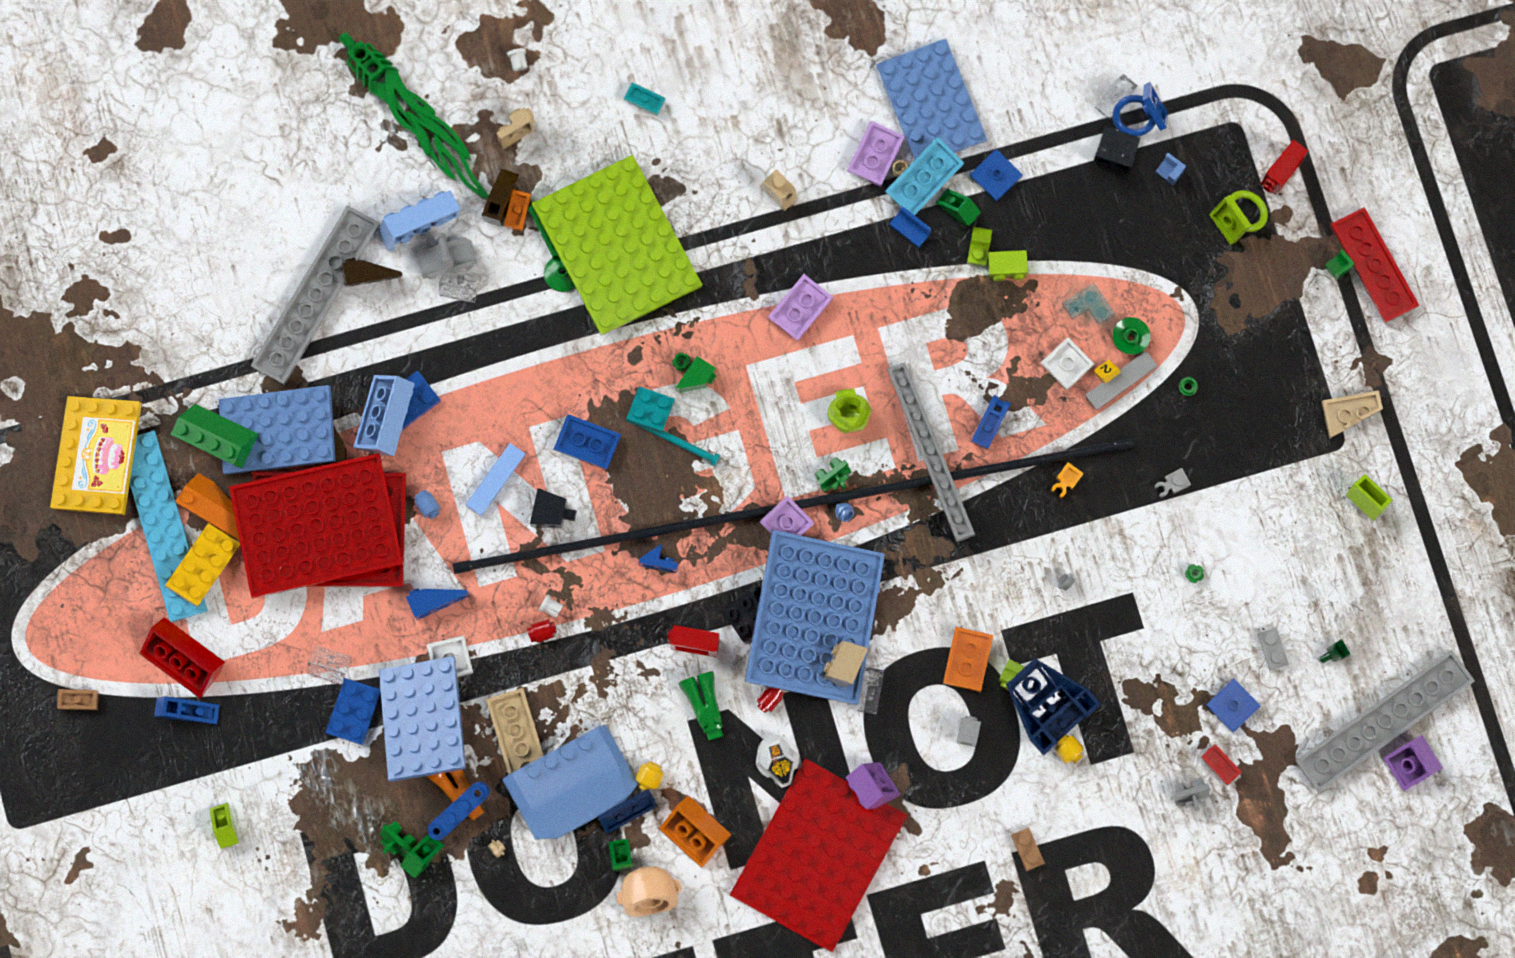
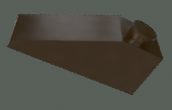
[341,258,403,288]

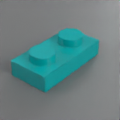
[624,82,666,116]

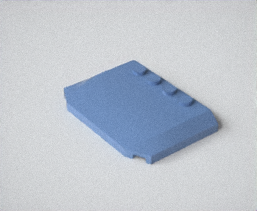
[502,724,638,840]

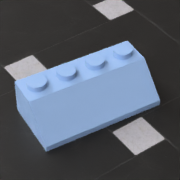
[353,375,415,456]

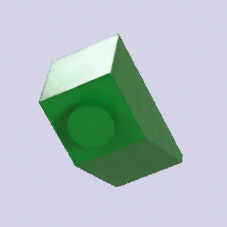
[936,188,981,226]
[676,356,717,393]
[400,834,444,878]

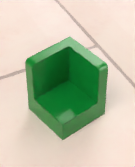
[1325,249,1355,281]

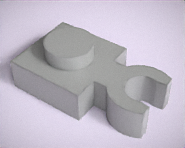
[1154,468,1191,498]

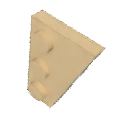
[1322,390,1383,439]

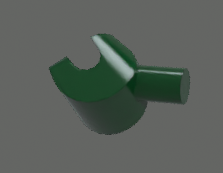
[1319,639,1350,663]

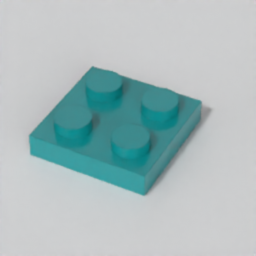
[626,386,675,434]

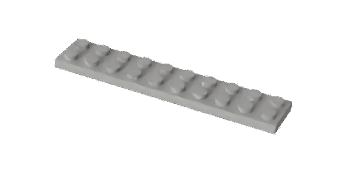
[251,205,381,386]
[1295,649,1475,793]

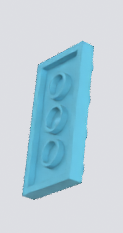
[885,137,964,215]

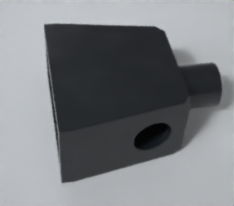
[530,488,577,528]

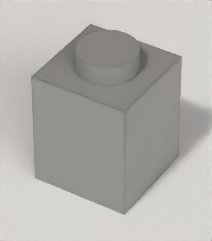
[956,716,981,747]

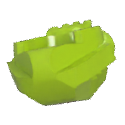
[828,388,871,434]

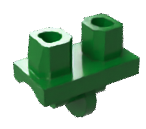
[815,457,851,493]
[379,821,415,858]

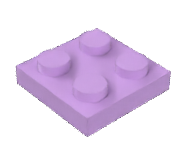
[760,495,814,536]

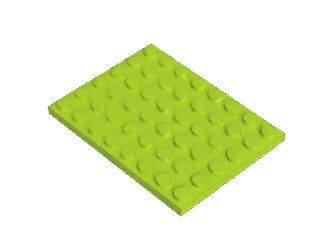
[532,154,702,336]

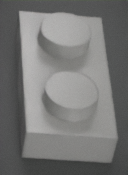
[1257,627,1289,671]

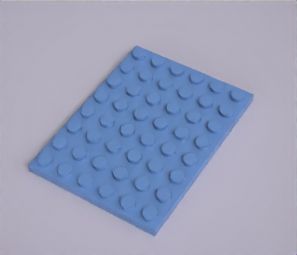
[744,530,885,705]

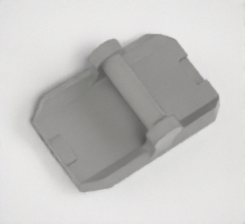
[417,233,478,279]

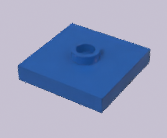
[970,149,1023,202]
[1205,678,1261,733]

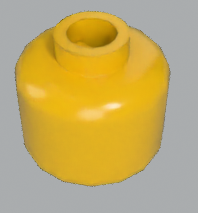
[1055,735,1083,764]
[636,761,664,790]

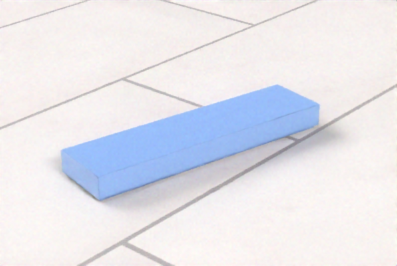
[466,443,526,517]

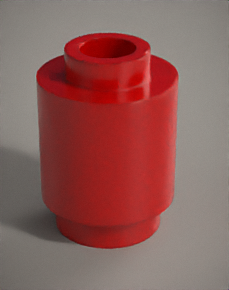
[527,619,557,643]
[756,687,784,714]

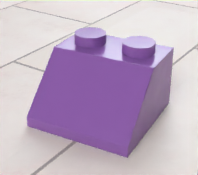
[1383,735,1443,791]
[846,763,901,809]

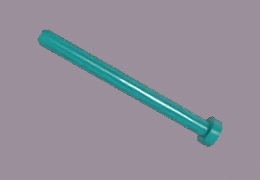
[636,425,721,467]

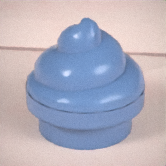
[835,503,854,522]

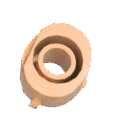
[617,866,682,917]

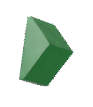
[609,838,634,872]

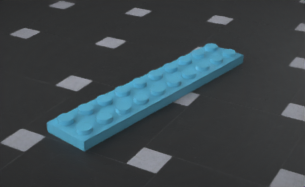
[130,431,208,623]

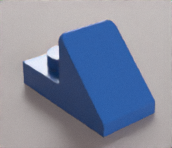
[638,544,678,573]

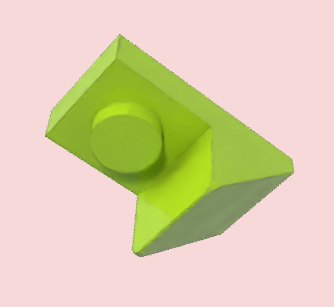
[967,227,992,267]

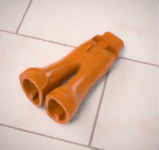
[426,770,484,821]

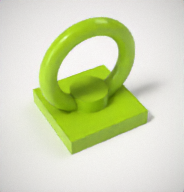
[1209,190,1268,245]

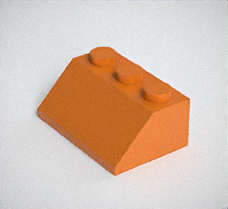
[659,795,731,868]

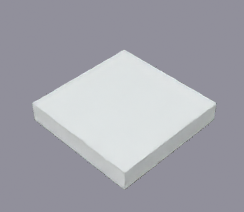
[1040,337,1094,391]
[426,635,473,677]

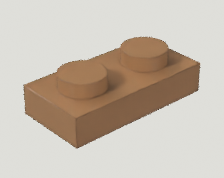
[57,689,98,710]
[1011,827,1045,871]

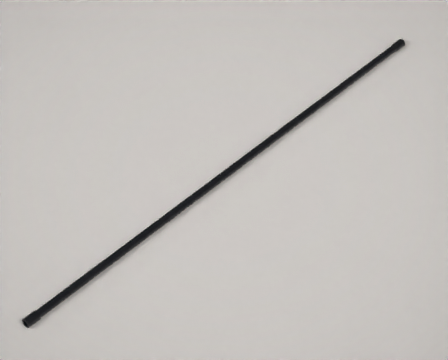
[452,437,1134,574]

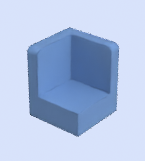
[1155,153,1186,185]

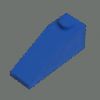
[406,588,469,620]
[154,696,220,724]

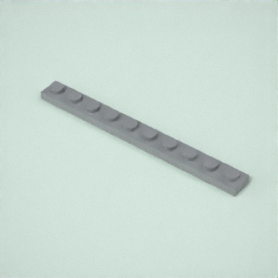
[887,362,975,542]

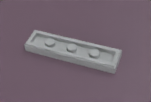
[1085,351,1158,411]

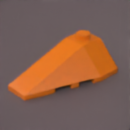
[175,473,240,541]

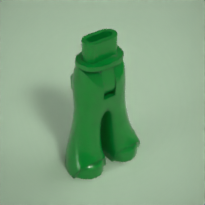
[678,671,723,741]

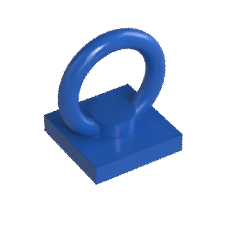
[1112,82,1168,137]

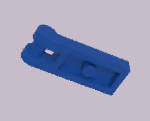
[971,395,1011,450]

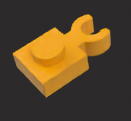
[1051,462,1084,498]

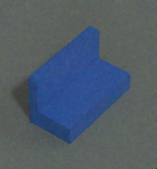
[889,206,931,248]

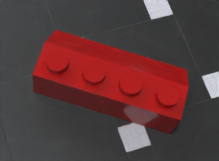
[139,617,225,698]

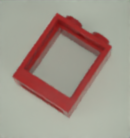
[1261,139,1308,195]
[667,625,720,658]

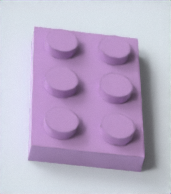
[847,121,905,187]
[768,274,833,342]

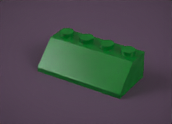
[170,404,259,469]

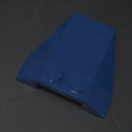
[1006,658,1101,756]

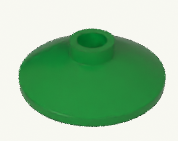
[544,256,575,292]
[1112,317,1151,355]

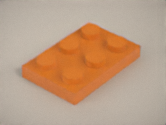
[943,627,993,692]

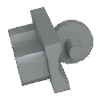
[1175,777,1210,811]

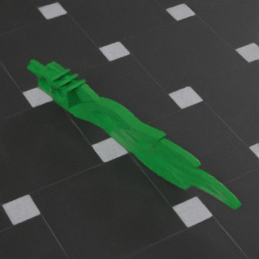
[338,32,489,200]

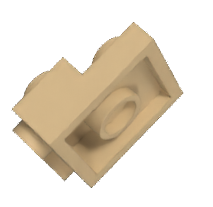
[497,107,536,150]

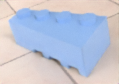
[379,190,461,252]

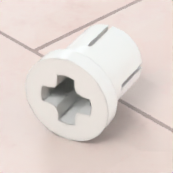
[507,48,527,71]
[538,594,563,619]

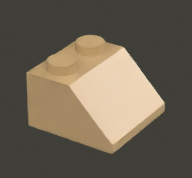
[823,641,868,688]

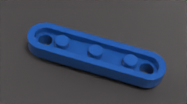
[428,781,490,840]

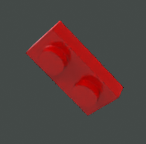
[1200,744,1242,786]

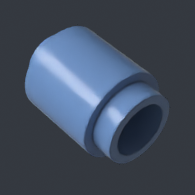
[414,490,441,519]

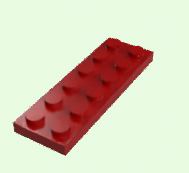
[1330,207,1419,324]

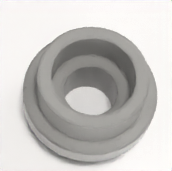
[1058,573,1075,591]

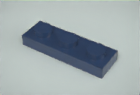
[597,789,658,834]

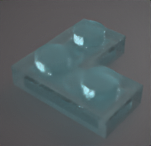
[1062,283,1115,325]

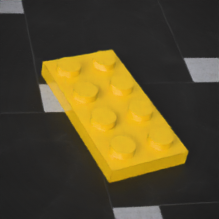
[165,523,240,608]

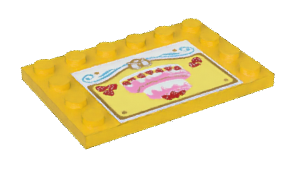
[50,396,142,515]

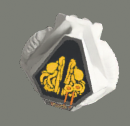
[756,734,800,788]

